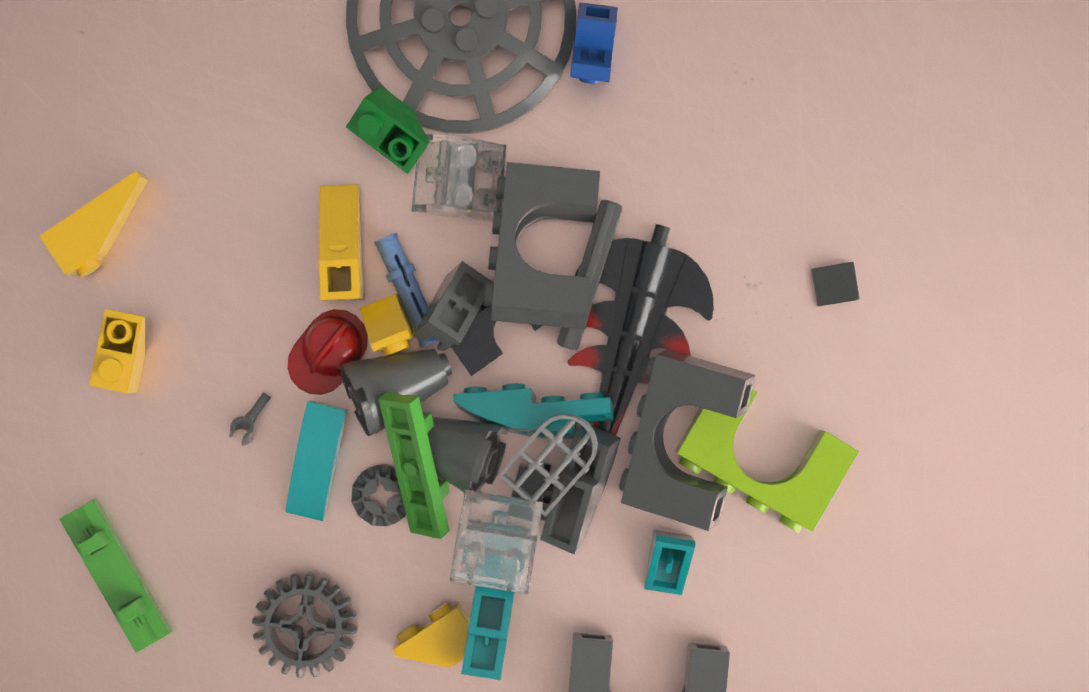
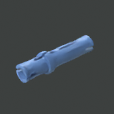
[374,232,439,348]

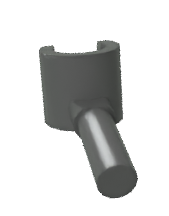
[229,393,271,446]

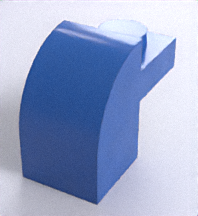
[570,2,618,84]

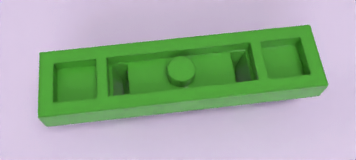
[378,391,450,539]
[59,499,172,653]

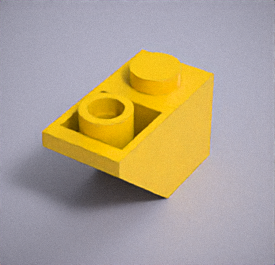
[359,294,415,356]
[89,309,145,393]
[392,602,470,668]

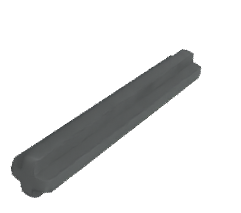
[557,200,622,350]

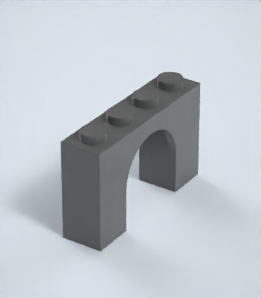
[484,162,600,329]
[619,349,756,531]
[568,632,730,692]

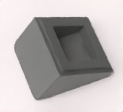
[811,262,860,307]

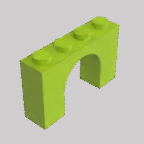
[674,389,859,533]

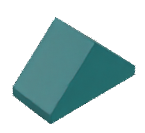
[644,530,695,595]

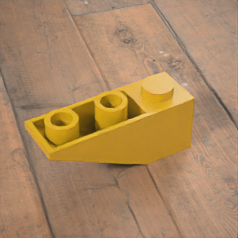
[319,184,364,302]

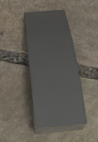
[540,425,621,555]

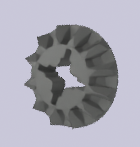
[351,465,406,526]

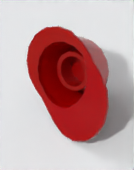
[287,309,368,395]

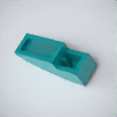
[285,400,349,521]

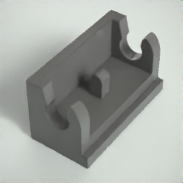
[413,261,494,351]

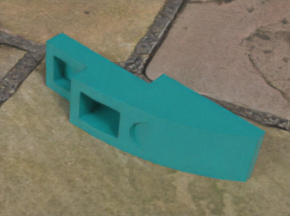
[453,383,614,439]
[461,520,526,681]

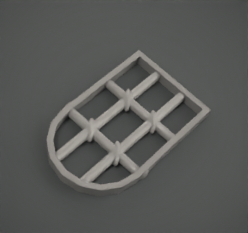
[498,413,598,517]

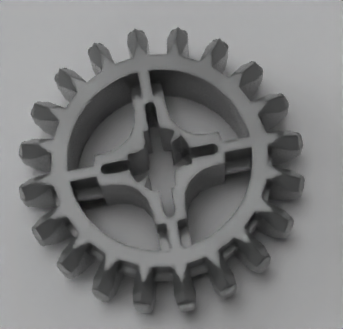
[252,572,358,678]

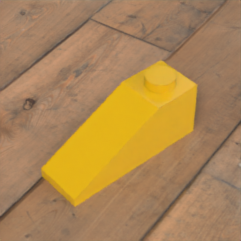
[39,171,149,278]

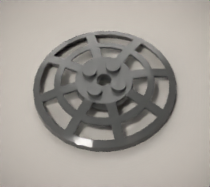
[346,0,576,134]

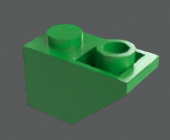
[346,86,430,174]

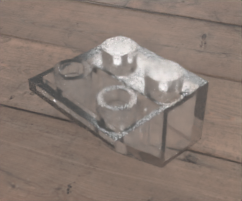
[411,134,507,221]
[450,490,543,594]

